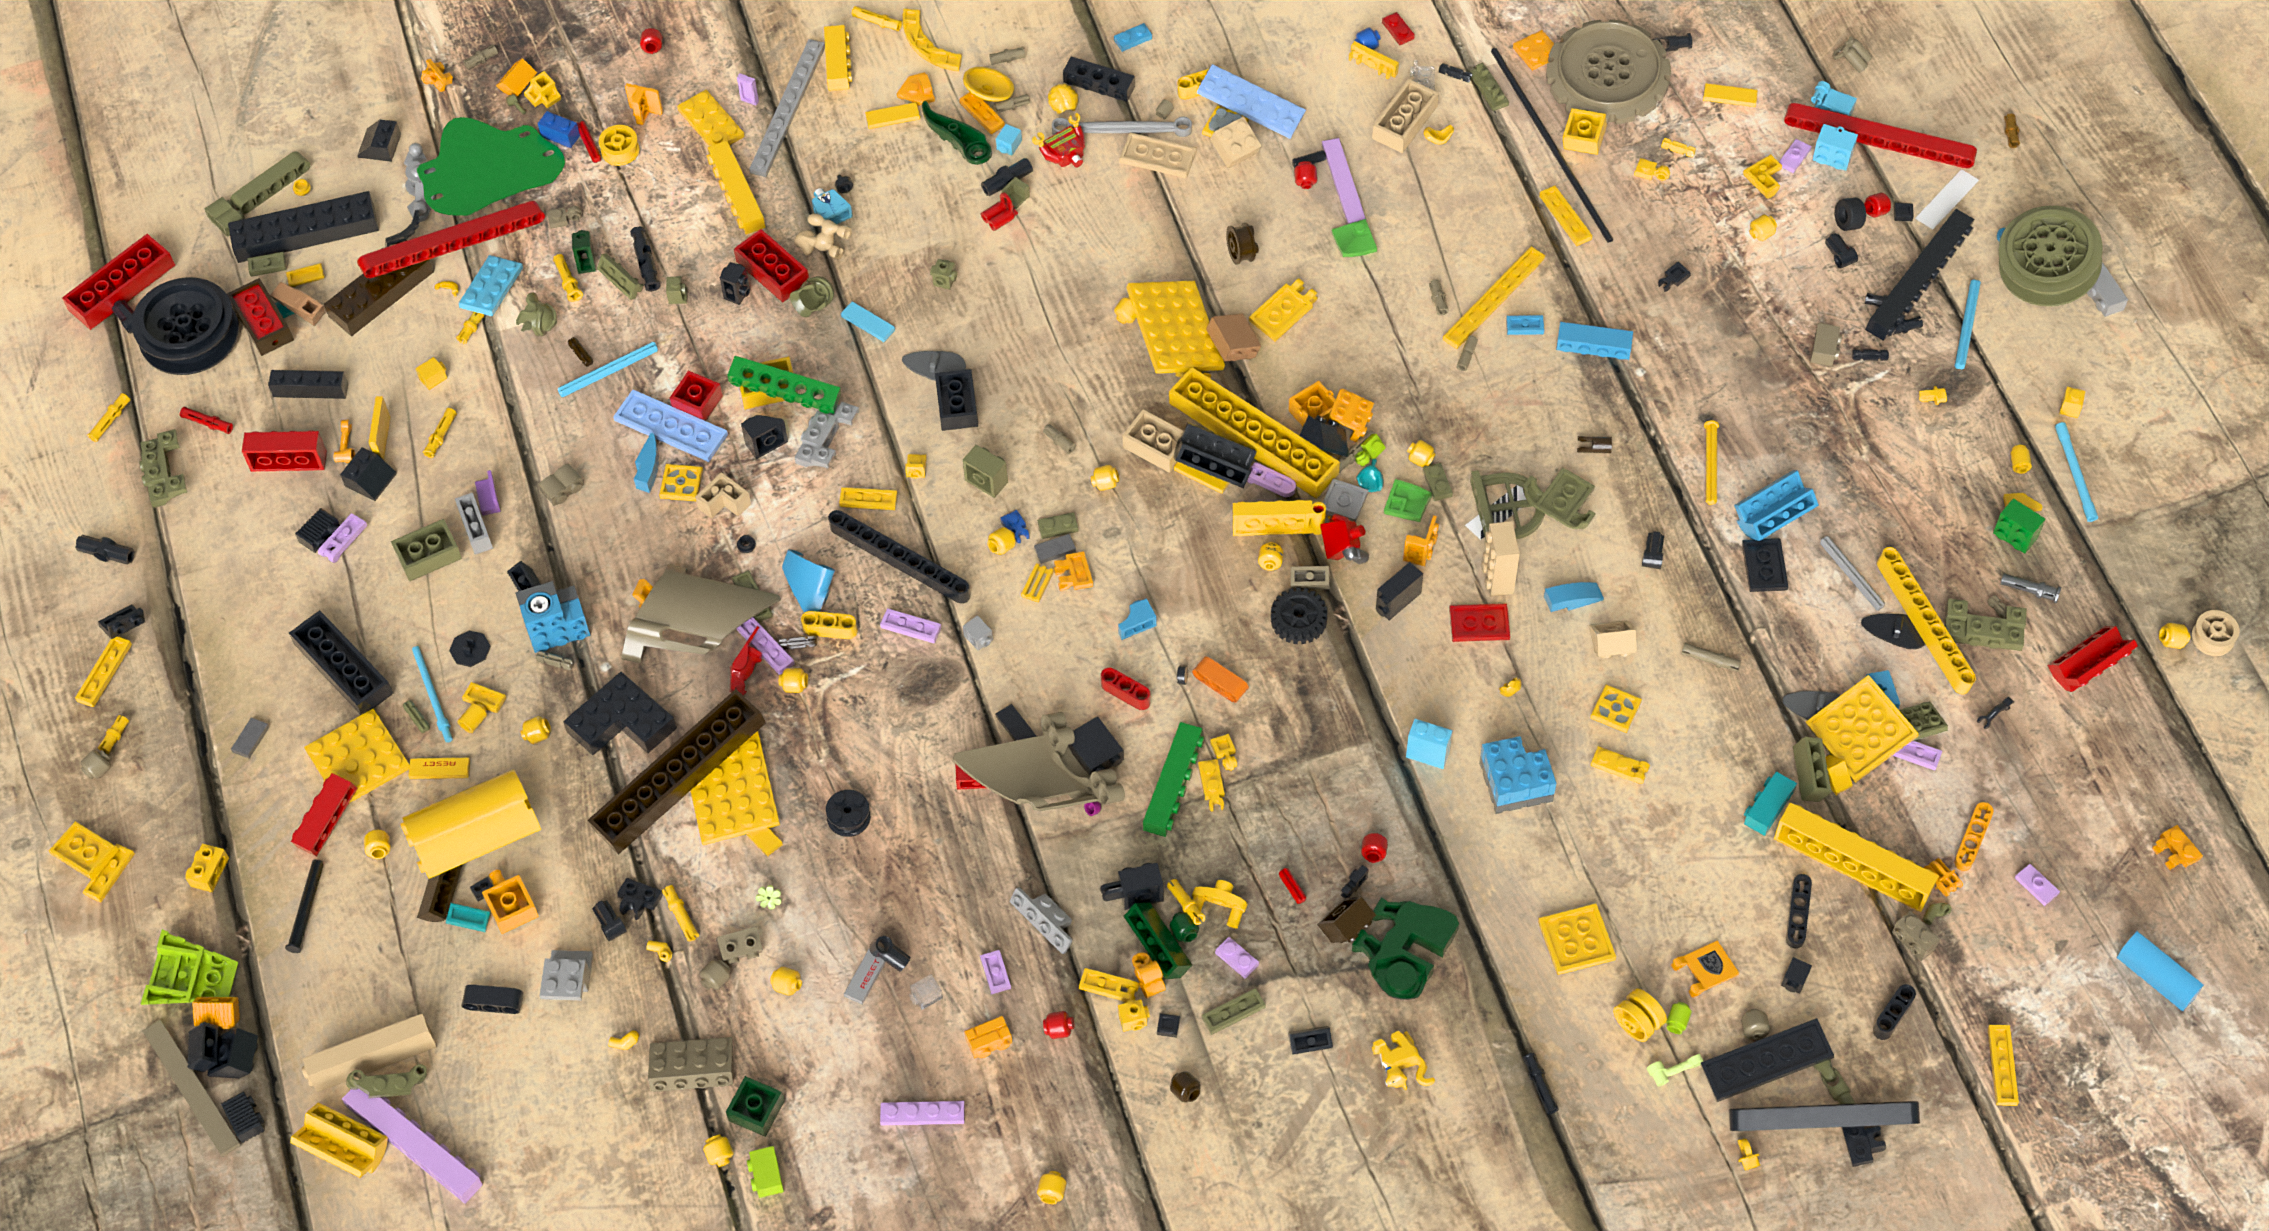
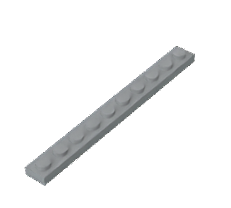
[749,39,825,177]

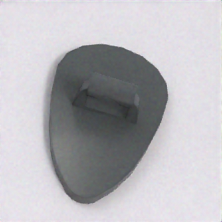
[902,351,966,381]
[1782,691,1841,720]

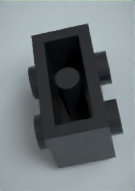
[719,262,750,305]

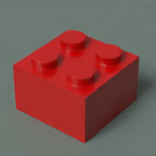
[669,370,723,421]

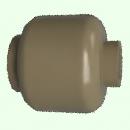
[81,750,111,779]
[700,960,730,990]
[1741,1009,1770,1041]

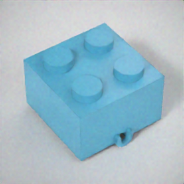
[1813,124,1858,171]

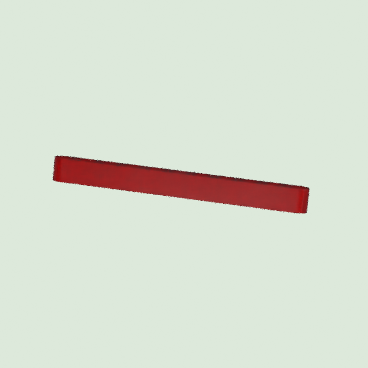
[1784,103,1977,169]
[357,201,545,278]

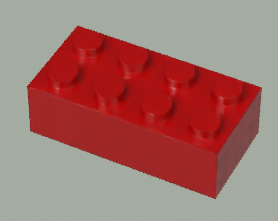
[734,229,809,303]
[242,430,327,472]

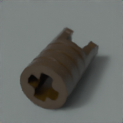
[1577,436,1612,453]

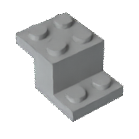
[539,950,593,1001]

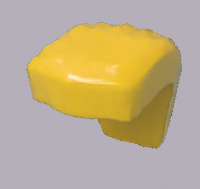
[1423,125,1454,144]

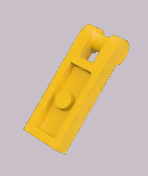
[1591,746,1650,784]
[1079,968,1140,1002]

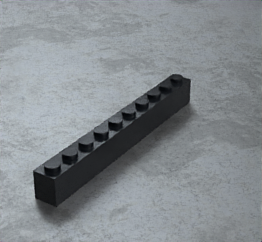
[1865,209,1975,341]

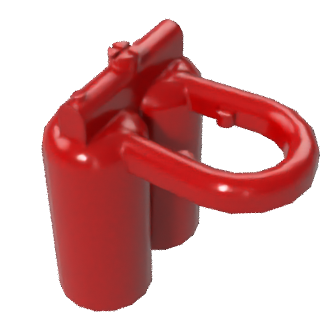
[981,192,1018,231]

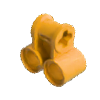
[1132,953,1166,999]

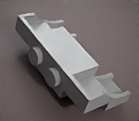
[795,402,859,469]

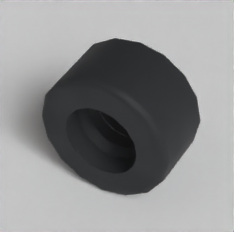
[1834,197,1866,231]

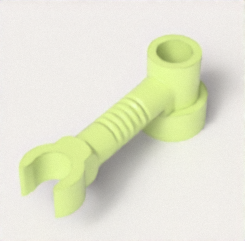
[1646,1054,1703,1087]

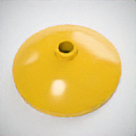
[963,67,1014,102]

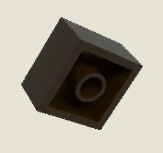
[1317,896,1376,943]

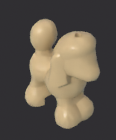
[794,213,852,260]

